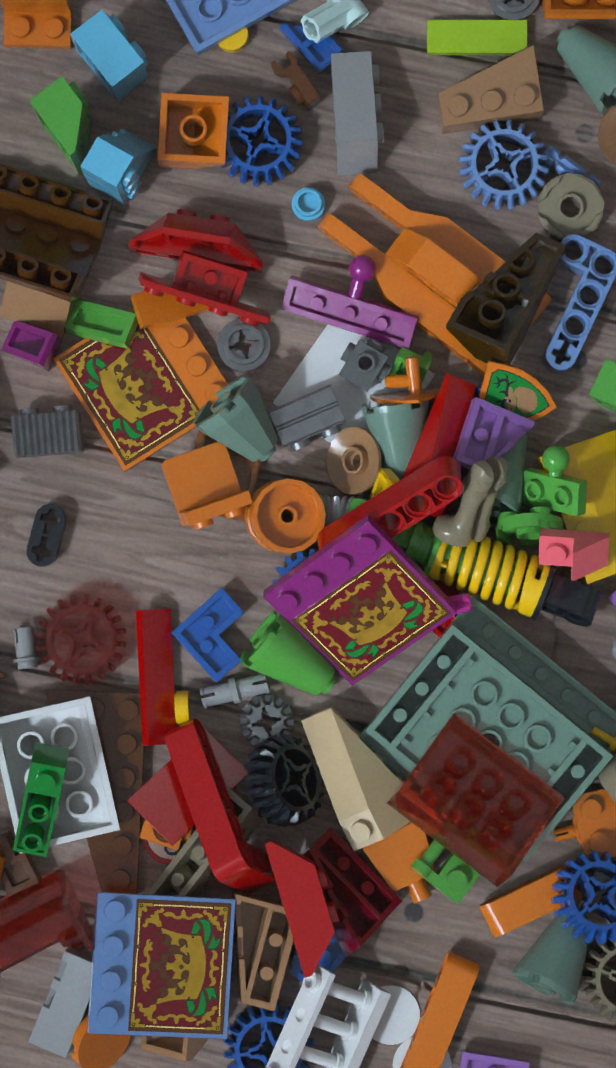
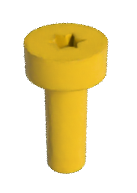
[591,726,616,751]

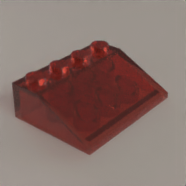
[387,713,564,887]

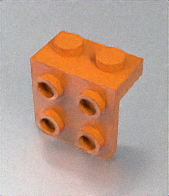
[161,442,253,530]

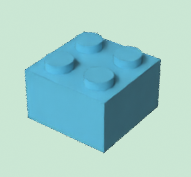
[70,9,149,102]

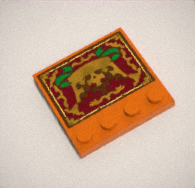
[53,308,228,472]

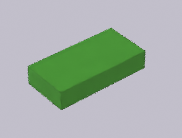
[64,299,139,349]

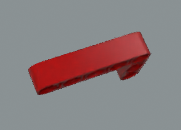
[318,456,463,550]
[164,718,276,894]

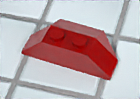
[129,209,263,273]
[265,838,339,978]

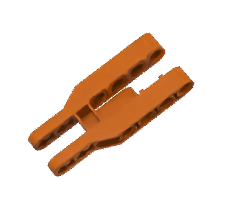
[317,173,552,376]

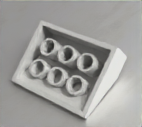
[0,696,120,854]

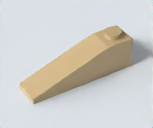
[301,706,421,851]

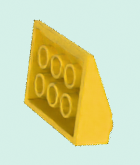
[536,430,616,584]

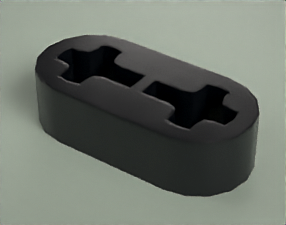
[26,504,67,567]

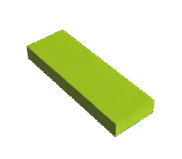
[427,20,527,56]

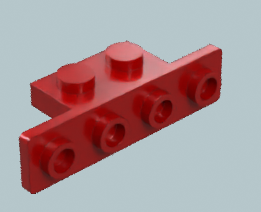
[138,250,271,326]

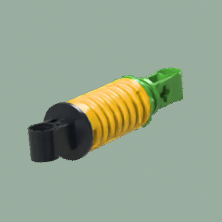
[346,498,602,627]

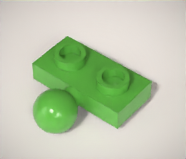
[522,445,587,517]

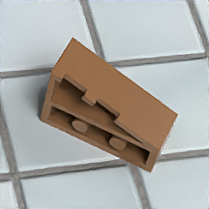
[437,45,544,134]

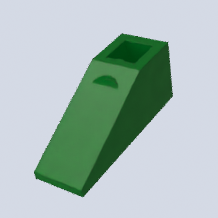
[13,742,69,857]

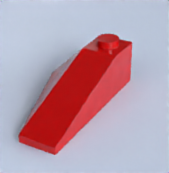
[401,373,476,518]

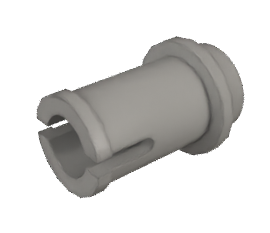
[13,627,40,670]

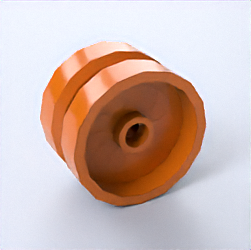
[244,478,326,554]

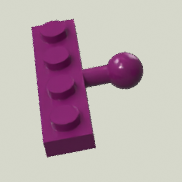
[281,255,419,350]

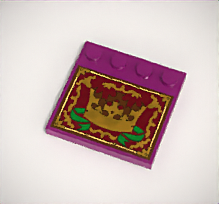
[263,514,457,686]

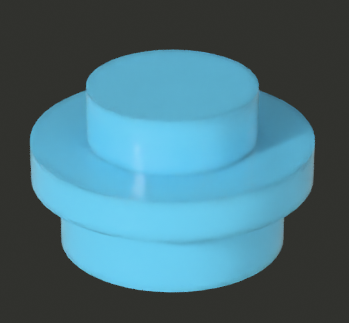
[292,187,325,221]

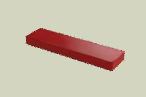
[136,609,176,746]

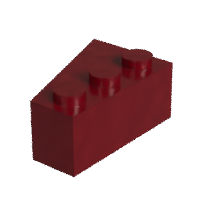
[302,828,402,957]

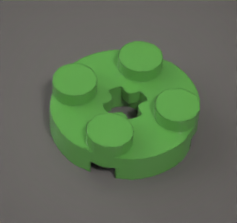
[496,506,564,547]

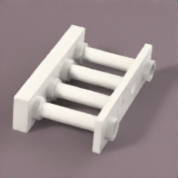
[266,964,391,1068]

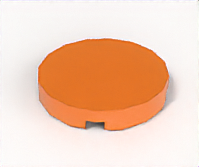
[71,1014,131,1068]

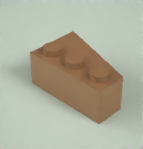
[232,889,293,1011]

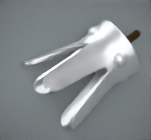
[319,494,354,527]

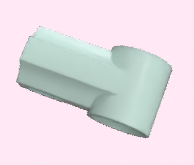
[301,0,370,43]

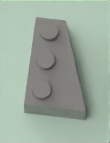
[331,51,384,175]
[28,943,93,1058]

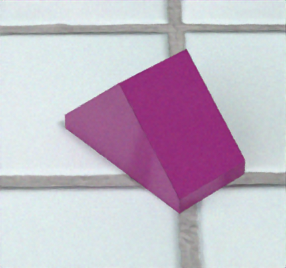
[1,321,62,372]

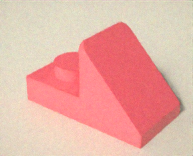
[539,528,610,581]

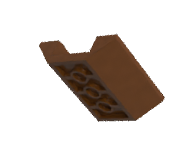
[0,164,113,301]

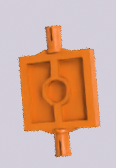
[553,789,616,858]

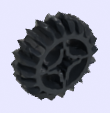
[243,734,325,827]

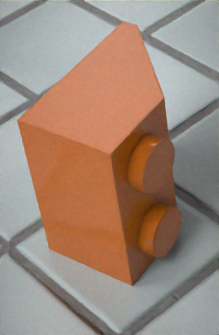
[157,93,229,169]

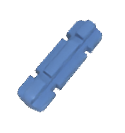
[542,145,601,187]

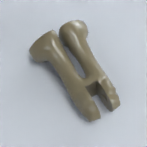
[432,457,508,547]

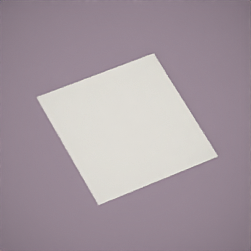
[273,325,435,443]

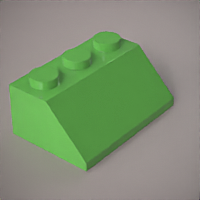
[29,76,92,175]

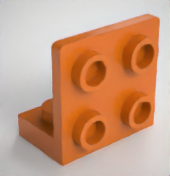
[0,0,72,49]

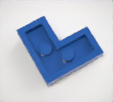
[171,587,244,683]

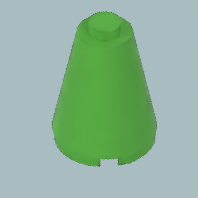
[240,611,336,696]

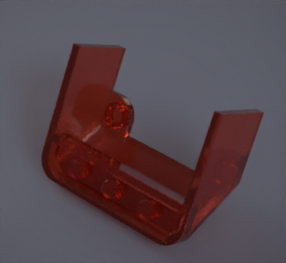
[0,870,94,977]

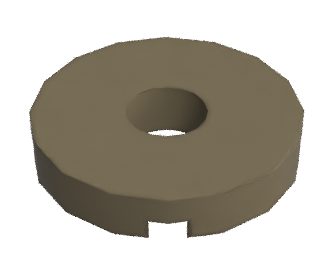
[537,172,605,239]

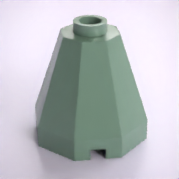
[192,376,278,462]

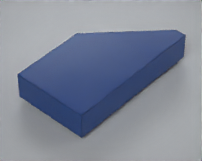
[279,23,345,75]

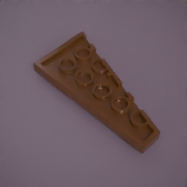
[45,689,145,894]

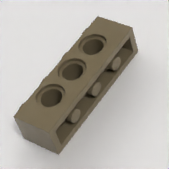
[147,788,263,897]

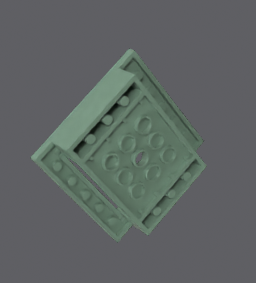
[360,596,616,883]

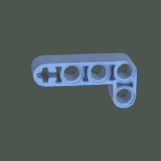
[543,234,616,374]

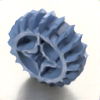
[458,120,549,211]

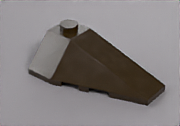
[446,233,567,365]

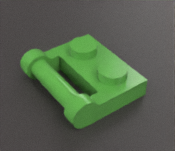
[410,812,499,904]

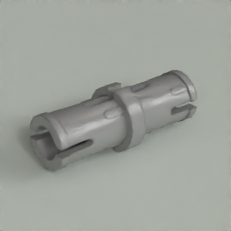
[200,674,270,709]

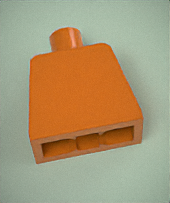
[363,817,436,904]

